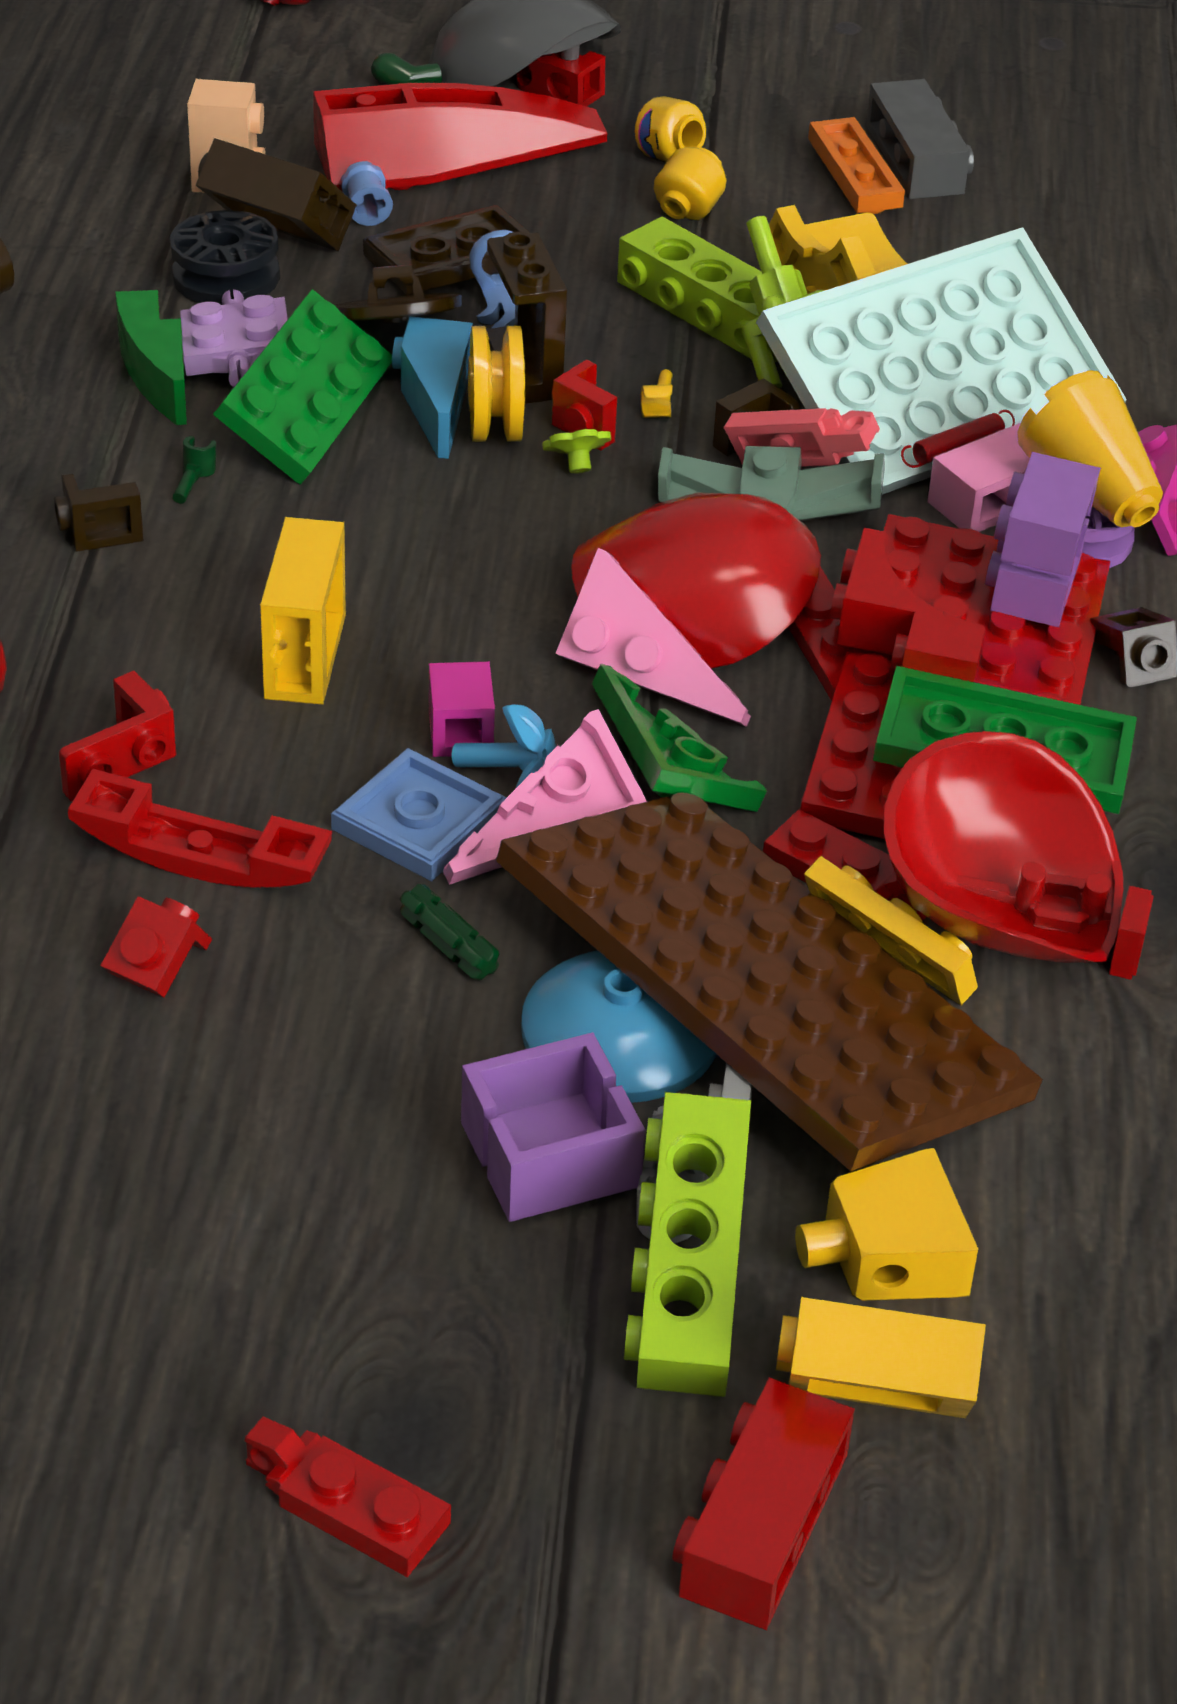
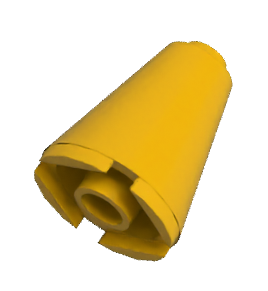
[1017,370,1163,527]

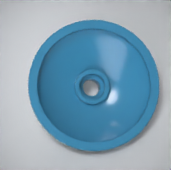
[521,951,717,1103]

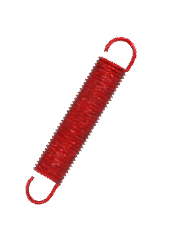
[901,409,1015,468]

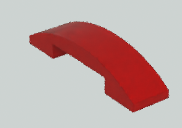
[68,769,332,887]

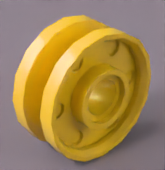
[468,326,525,442]

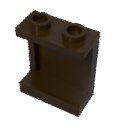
[486,232,567,404]

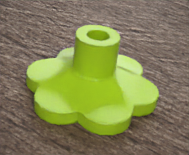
[542,429,611,473]

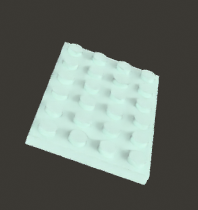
[756,227,1127,494]

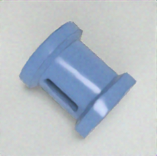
[341,161,393,226]

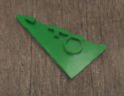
[592,664,767,812]

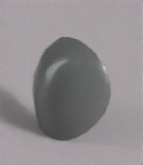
[429,0,622,86]

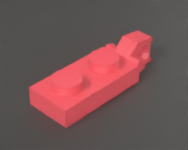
[724,408,880,467]

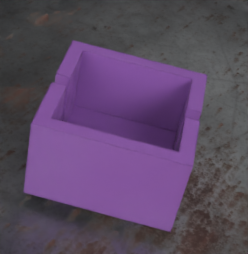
[985,452,1101,627]
[461,1032,645,1222]

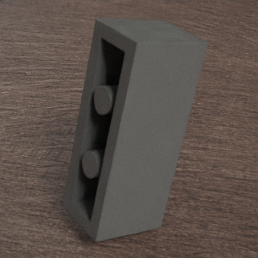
[866,79,974,199]

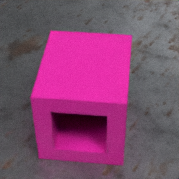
[429,661,495,757]

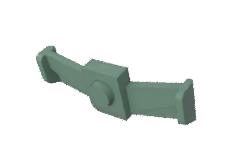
[658,446,885,521]

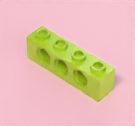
[617,216,778,362]
[624,1092,751,1397]

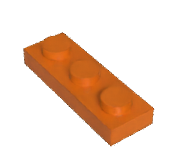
[808,117,905,214]

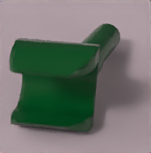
[172,436,216,504]

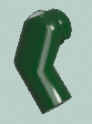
[371,53,442,85]

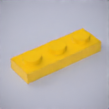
[804,856,978,1006]

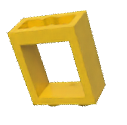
[260,517,346,705]
[776,1297,986,1418]

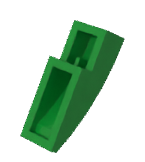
[115,290,187,425]

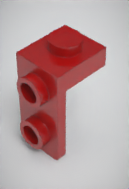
[59,671,176,801]

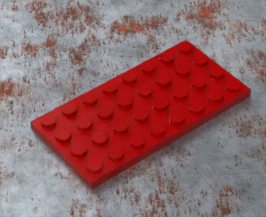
[800,514,1111,839]

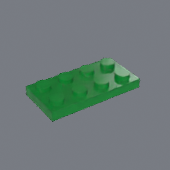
[213,289,392,485]
[873,666,1137,814]

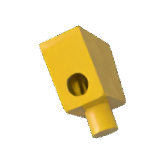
[795,1148,978,1301]

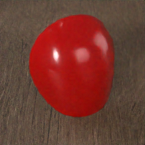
[571,492,821,669]
[884,731,1124,963]

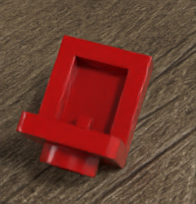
[552,360,617,451]
[100,896,213,998]

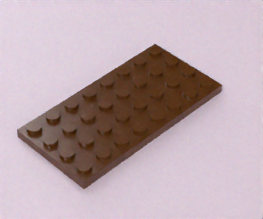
[496,793,1043,1171]

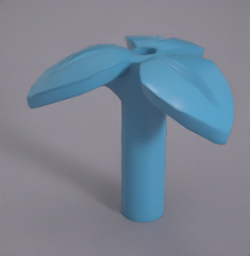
[452,704,556,789]

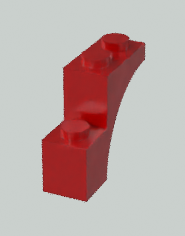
[830,528,986,682]

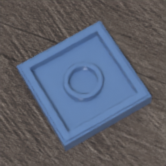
[331,748,507,882]

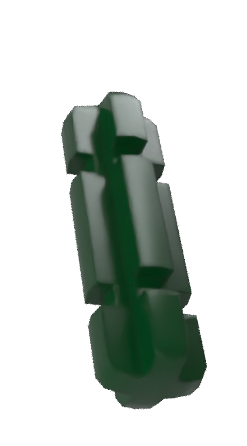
[400,884,500,980]

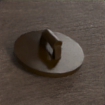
[335,264,463,323]

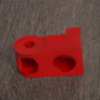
[517,51,606,107]

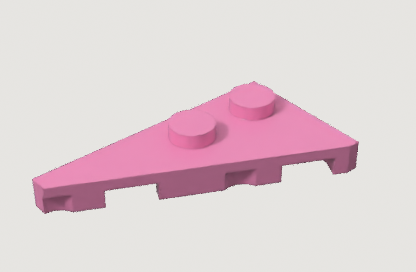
[556,548,751,727]
[443,709,647,885]

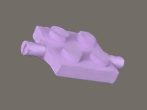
[180,289,288,387]

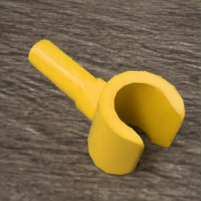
[641,369,673,418]

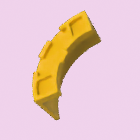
[769,205,908,294]

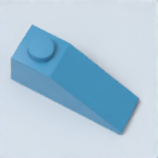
[392,317,473,459]

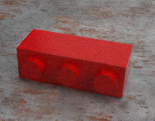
[672,1377,855,1631]

